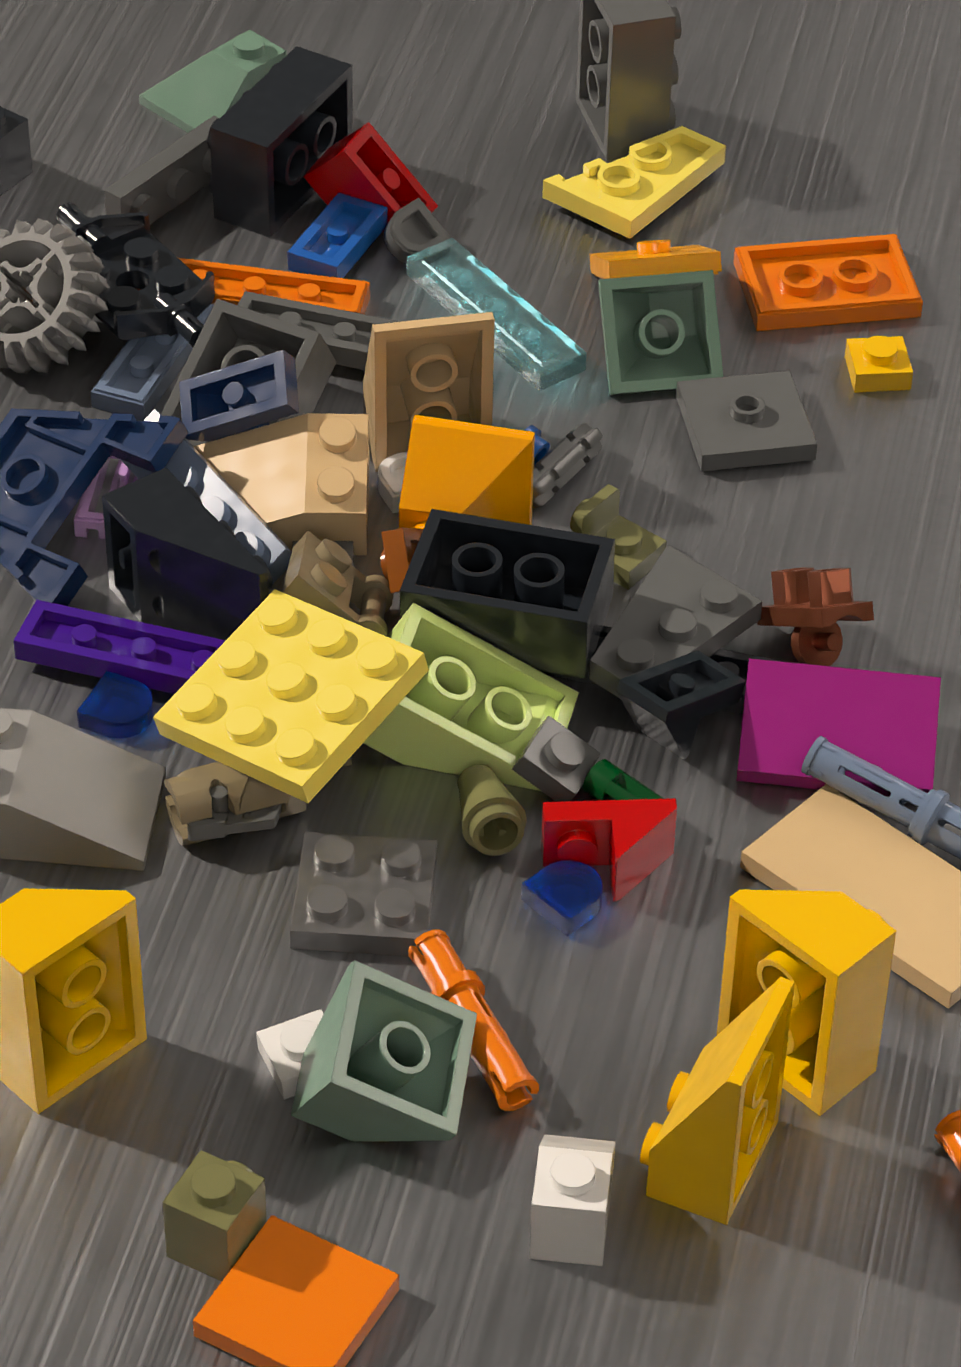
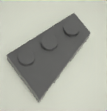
[589,545,762,698]

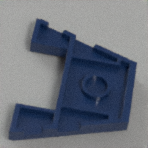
[0,408,189,606]

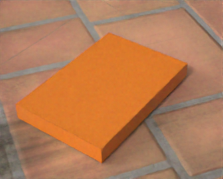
[734,234,923,331]

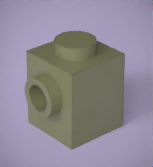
[162,1150,267,1281]

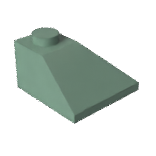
[139,30,287,133]
[598,270,724,395]
[291,960,477,1142]

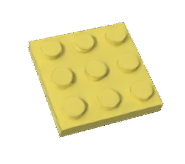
[153,589,429,803]

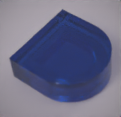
[77,671,153,739]
[521,860,603,936]

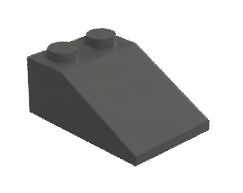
[161,299,337,446]

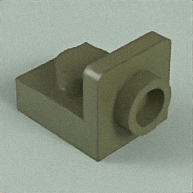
[570,484,667,590]

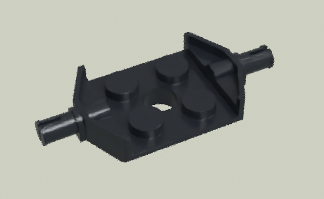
[56,202,215,347]

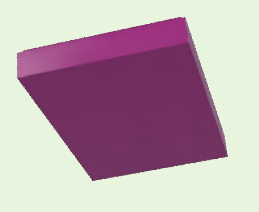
[736,658,941,796]

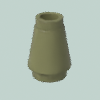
[457,765,527,856]

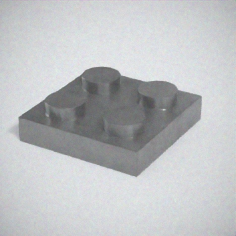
[290,832,437,956]

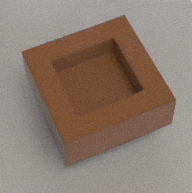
[381,527,423,594]

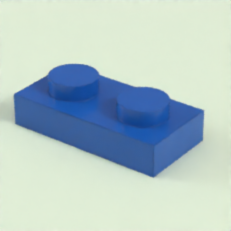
[287,192,388,278]

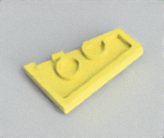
[542,126,726,239]

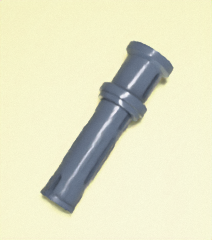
[801,736,961,860]

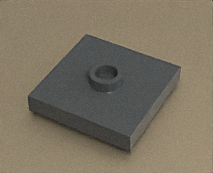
[676,370,817,472]

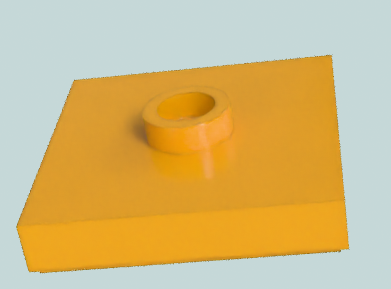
[590,240,722,279]

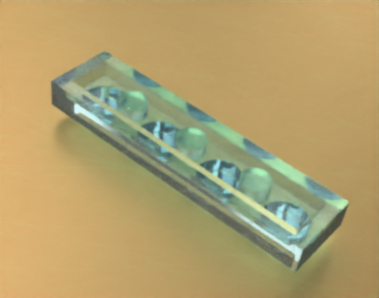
[407,238,586,391]

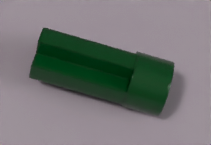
[583,759,664,801]

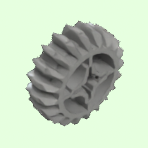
[0,218,110,375]

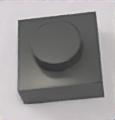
[512,716,601,802]

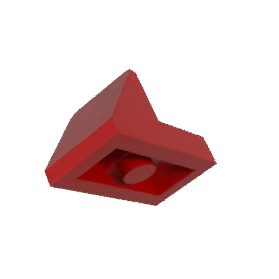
[541,798,677,902]

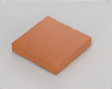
[193,1215,399,1367]

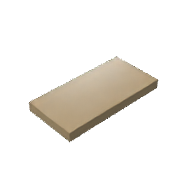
[740,784,961,1009]

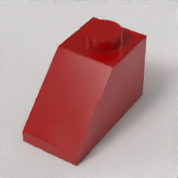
[303,122,438,232]

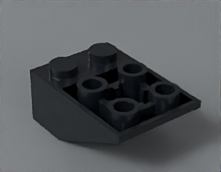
[102,468,273,640]

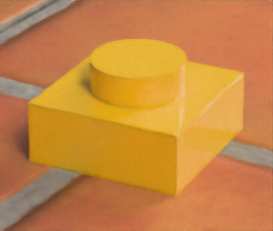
[845,336,913,393]

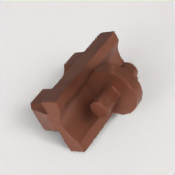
[757,567,874,666]

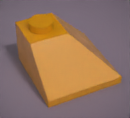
[399,415,535,529]

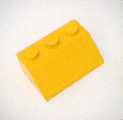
[0,888,147,1114]
[717,890,896,1116]

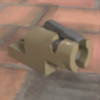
[164,756,352,846]

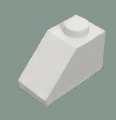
[529,1135,616,1266]

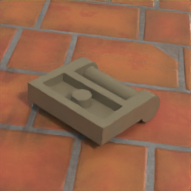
[282,531,394,637]

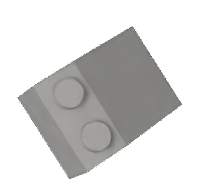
[0,708,166,871]

